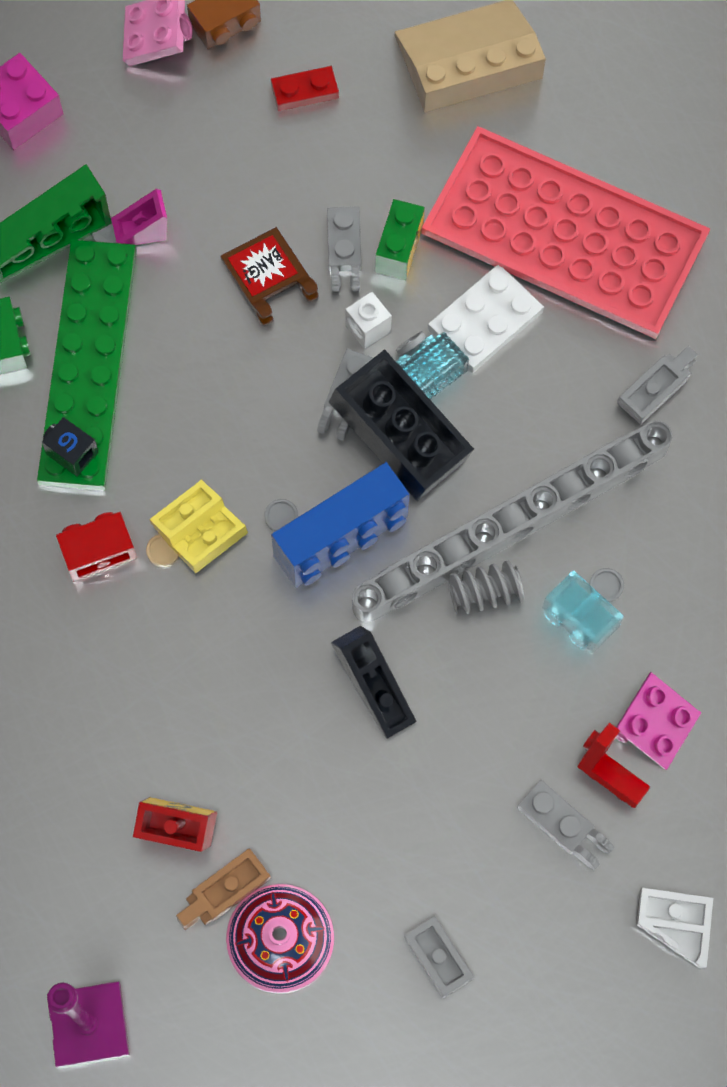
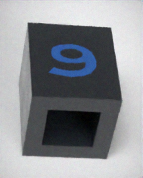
[42,417,98,477]

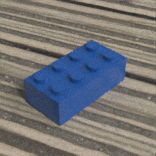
[271,462,410,588]

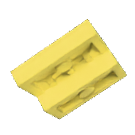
[149,479,248,573]

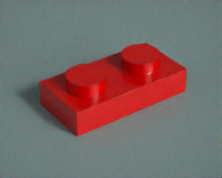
[271,65,339,112]

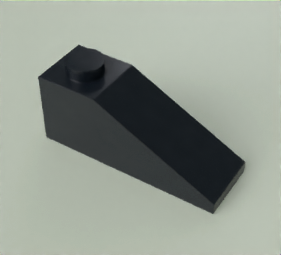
[331,626,417,738]

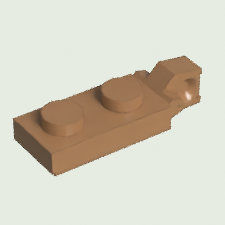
[176,848,271,931]

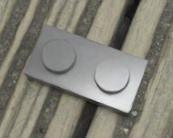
[404,916,474,999]

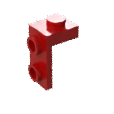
[577,723,650,808]

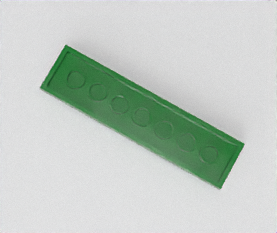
[37,240,137,491]

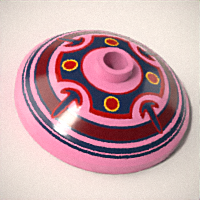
[226,884,334,993]

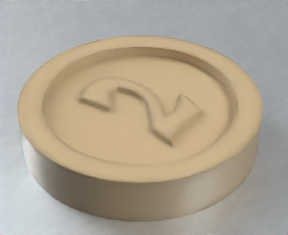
[146,534,179,567]

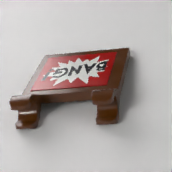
[220,227,319,326]

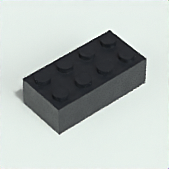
[329,349,474,502]

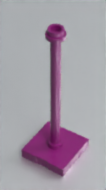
[47,981,130,1069]

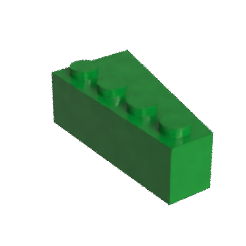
[0,164,112,283]

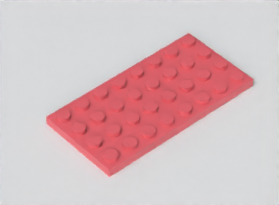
[421,126,710,339]

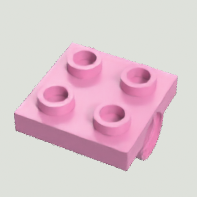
[123,0,193,66]

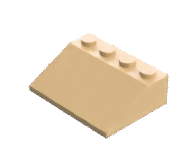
[395,0,546,113]

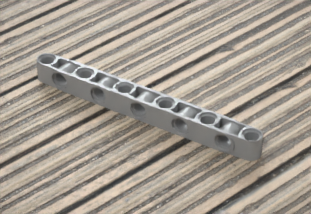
[352,421,672,622]

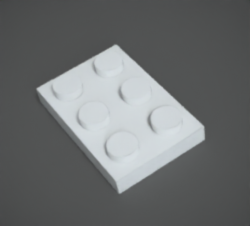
[428,265,544,373]

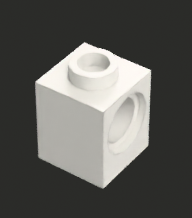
[345,292,392,350]

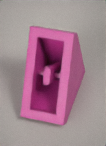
[111,188,167,245]

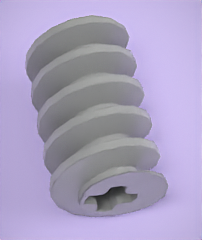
[449,561,524,614]

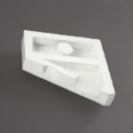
[637,888,714,969]

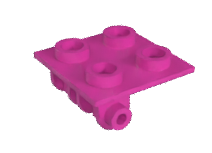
[616,672,701,770]

